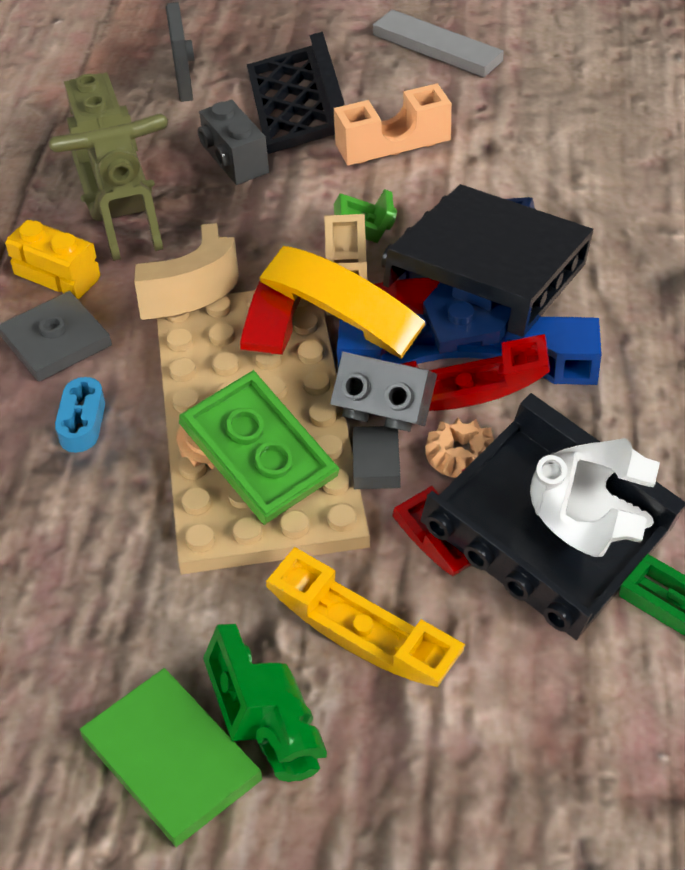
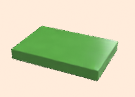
[179,370,340,525]
[79,668,263,847]

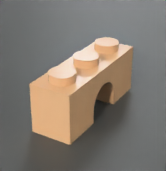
[334,83,452,166]

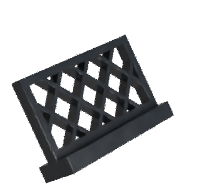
[247,31,345,154]

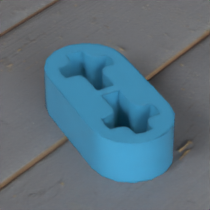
[55,377,105,453]

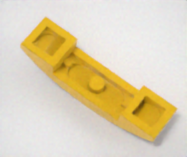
[259,246,425,359]
[266,547,465,687]

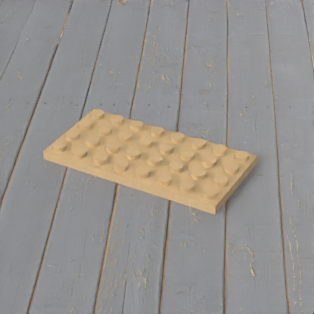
[157,290,370,575]

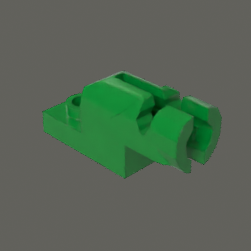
[203,624,327,782]

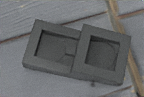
[353,426,401,490]

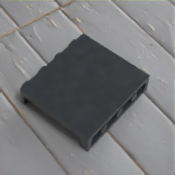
[381,184,594,337]
[420,393,685,641]

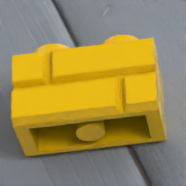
[5,220,101,299]

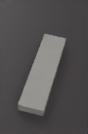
[373,9,504,77]

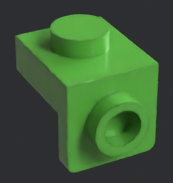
[334,189,397,243]

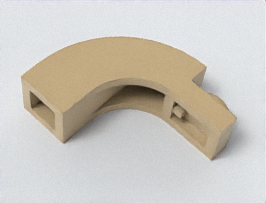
[324,214,367,316]
[134,223,239,320]

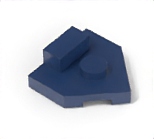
[423,282,512,354]

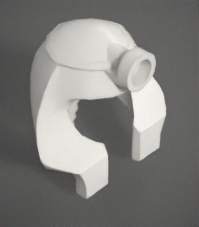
[530,438,660,557]

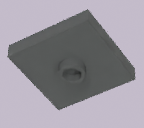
[165,2,195,102]
[0,291,112,382]

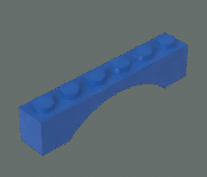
[337,314,602,385]

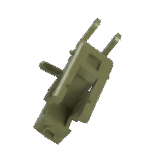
[49,73,168,261]

